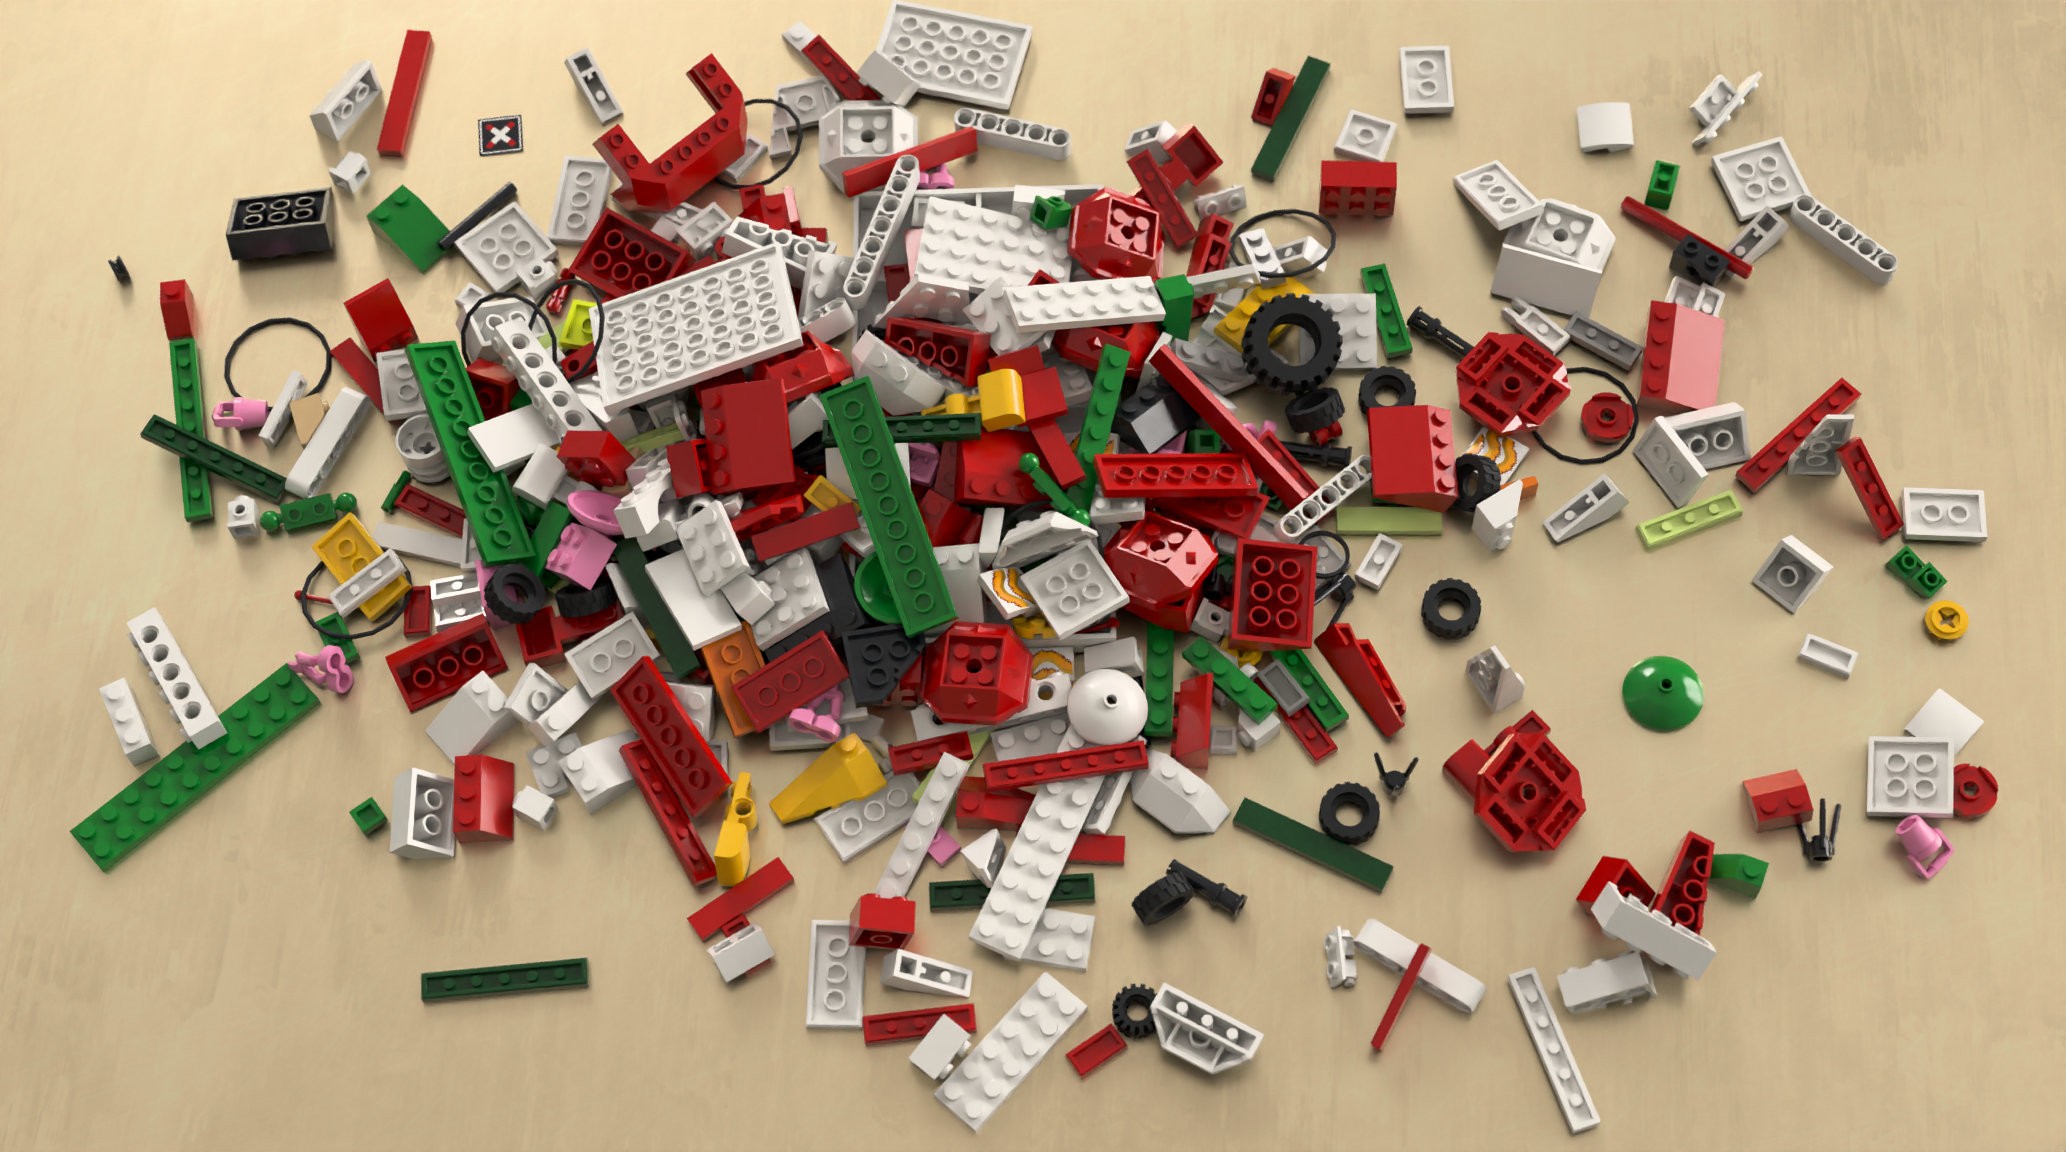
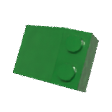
[366,184,455,273]

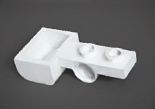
[512,444,598,510]
[637,492,744,552]

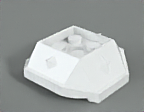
[819,100,918,194]
[1502,198,1616,270]

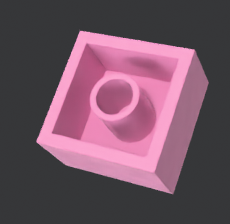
[545,522,617,590]

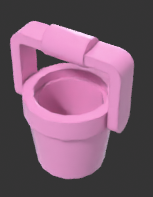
[211,397,269,431]
[1896,815,1954,878]

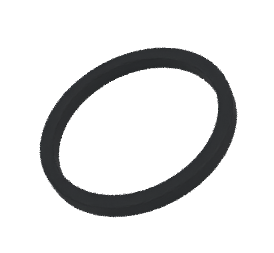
[1299,531,1350,579]

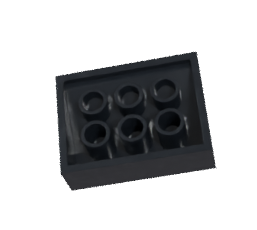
[225,187,334,261]
[764,552,875,662]

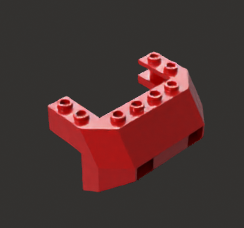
[592,53,748,214]

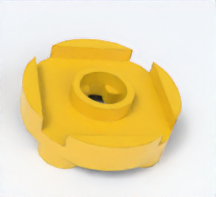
[1012,612,1056,639]

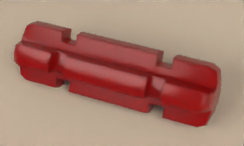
[546,268,576,314]

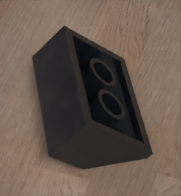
[1111,374,1201,454]

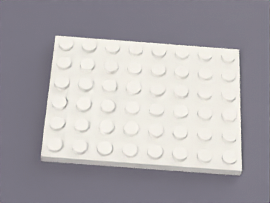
[589,242,803,414]

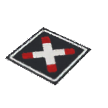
[478,115,523,156]

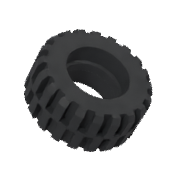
[1241,293,1343,396]

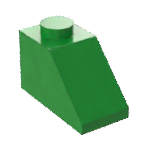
[1708,854,1769,899]

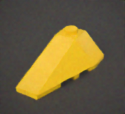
[769,732,888,824]

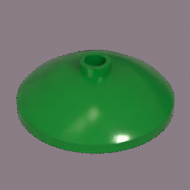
[854,551,902,625]
[1622,656,1704,732]

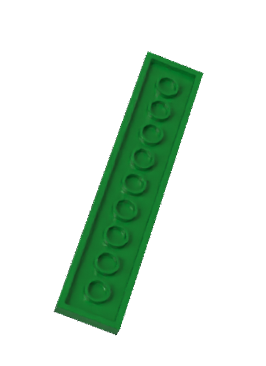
[405,341,536,567]
[819,375,959,638]
[69,663,320,872]

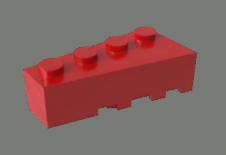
[1649,830,1715,936]

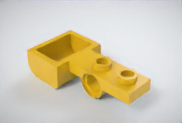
[921,369,1026,432]
[714,772,757,886]

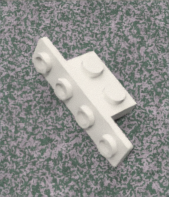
[1689,72,1762,146]

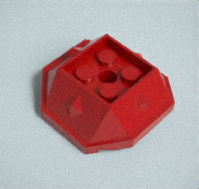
[1067,187,1165,284]
[1051,321,1160,378]
[748,331,855,403]
[1455,332,1571,438]
[1103,511,1218,611]
[920,621,1034,726]
[1473,733,1586,852]

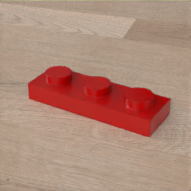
[888,731,973,776]

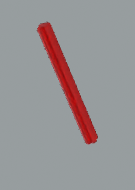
[1621,196,1753,279]

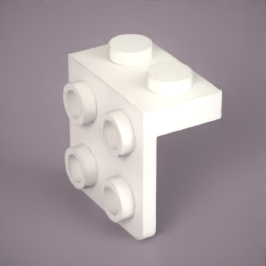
[646,392,698,441]

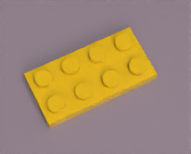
[1214,271,1315,353]
[311,512,412,622]

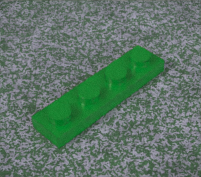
[1360,263,1413,359]
[1182,636,1278,725]

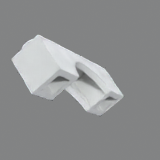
[613,458,684,538]

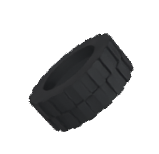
[1358,366,1416,417]
[1285,387,1345,433]
[1452,453,1501,513]
[484,564,546,625]
[555,577,616,618]
[1421,578,1481,640]
[1319,782,1380,846]
[1131,872,1195,925]

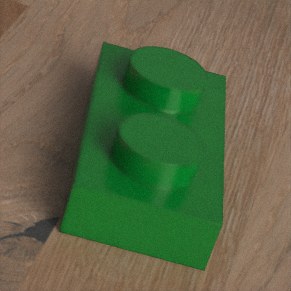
[315,612,360,665]

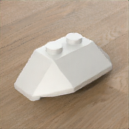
[852,330,947,416]
[992,511,1098,570]
[1130,749,1231,834]
[1150,983,1264,1075]

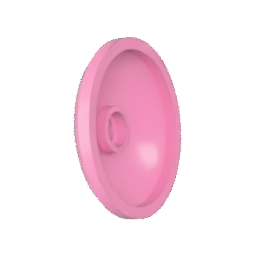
[567,490,623,535]

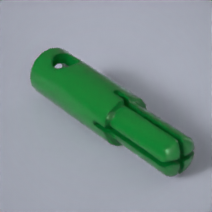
[381,470,411,513]

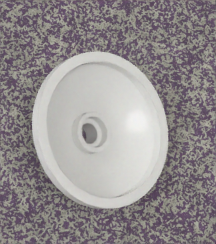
[1067,669,1148,746]

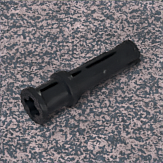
[1407,306,1474,358]
[1280,441,1352,468]
[1166,859,1247,918]

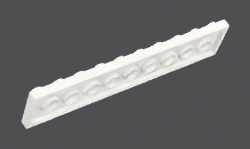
[968,723,1107,962]

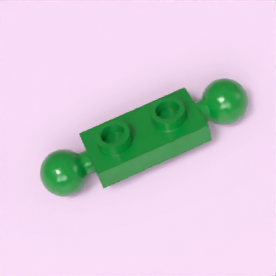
[1018,453,1090,527]
[260,492,357,531]

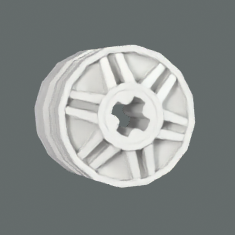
[396,414,450,483]

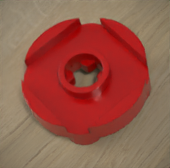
[1580,392,1634,443]
[1953,763,1998,820]

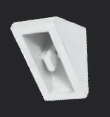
[961,829,1006,888]

